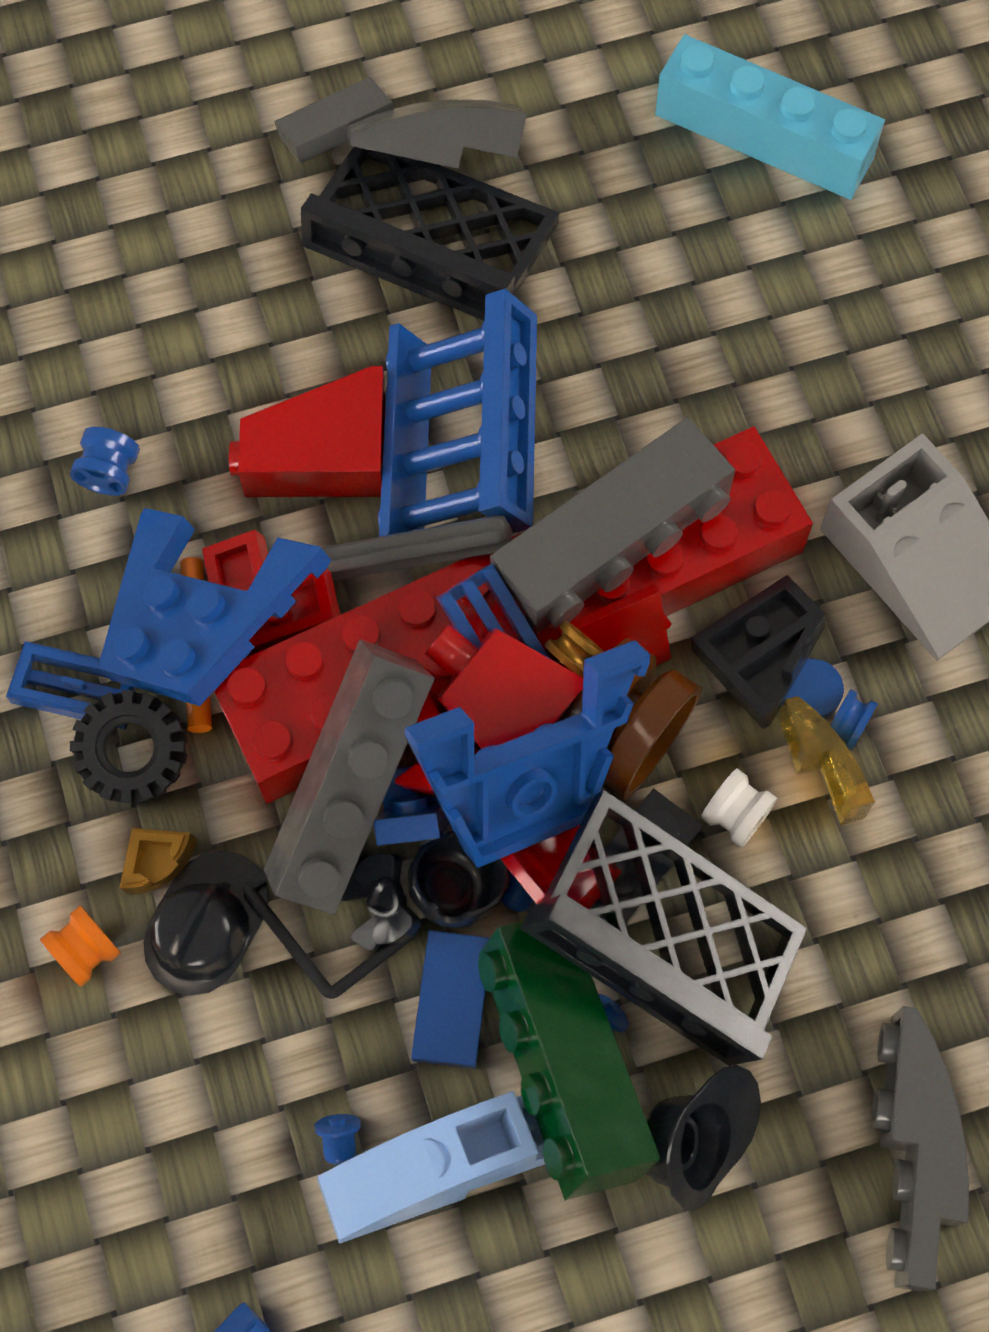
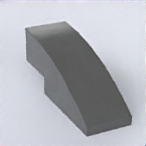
[346,99,527,169]

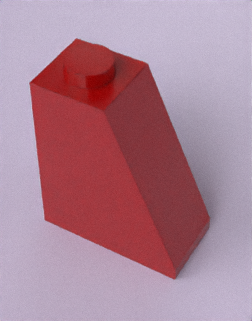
[229,366,386,497]

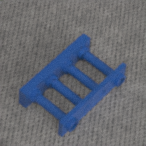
[378,288,537,537]

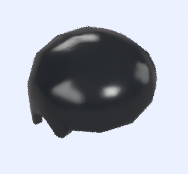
[408,830,510,928]

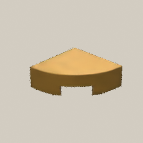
[119,828,197,894]

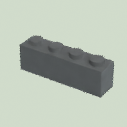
[490,417,735,635]
[264,639,435,915]

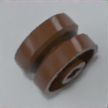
[562,638,703,800]

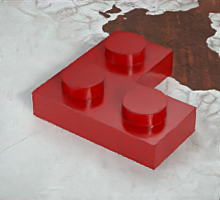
[202,529,341,659]

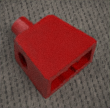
[424,624,583,749]

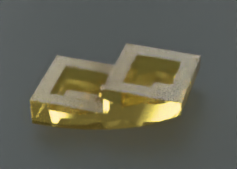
[778,696,875,825]

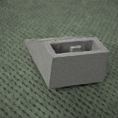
[820,433,989,661]

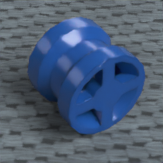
[70,427,140,496]

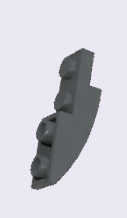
[871,1006,969,1292]

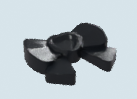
[341,854,421,951]

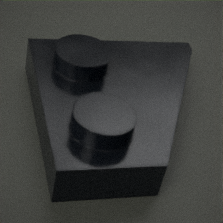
[691,575,825,730]

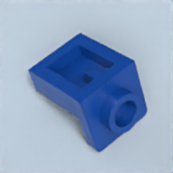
[374,765,450,846]

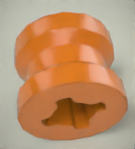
[40,905,121,987]

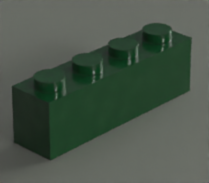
[478,922,660,1200]

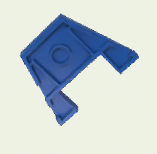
[98,508,331,706]
[405,640,650,868]

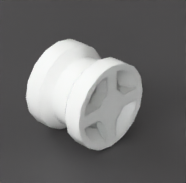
[701,768,778,848]

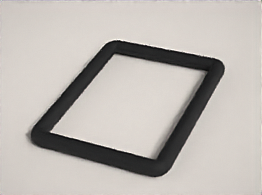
[243,855,417,999]

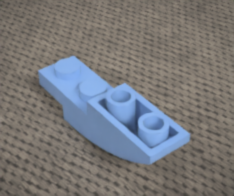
[317,1091,545,1244]

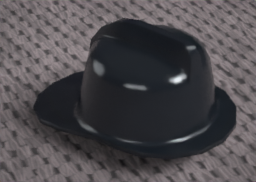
[143,850,269,996]
[645,1065,761,1212]

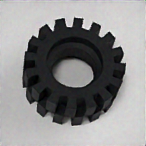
[70,690,188,803]

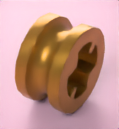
[545,621,604,678]

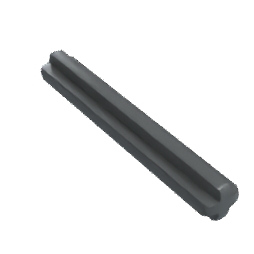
[321,515,512,581]

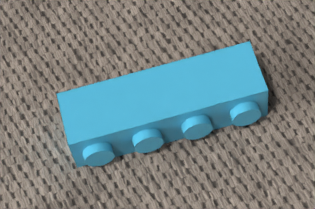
[655,34,885,200]

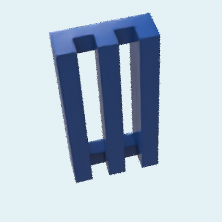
[436,564,550,659]
[6,641,136,730]

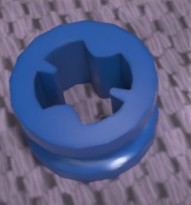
[824,689,878,751]

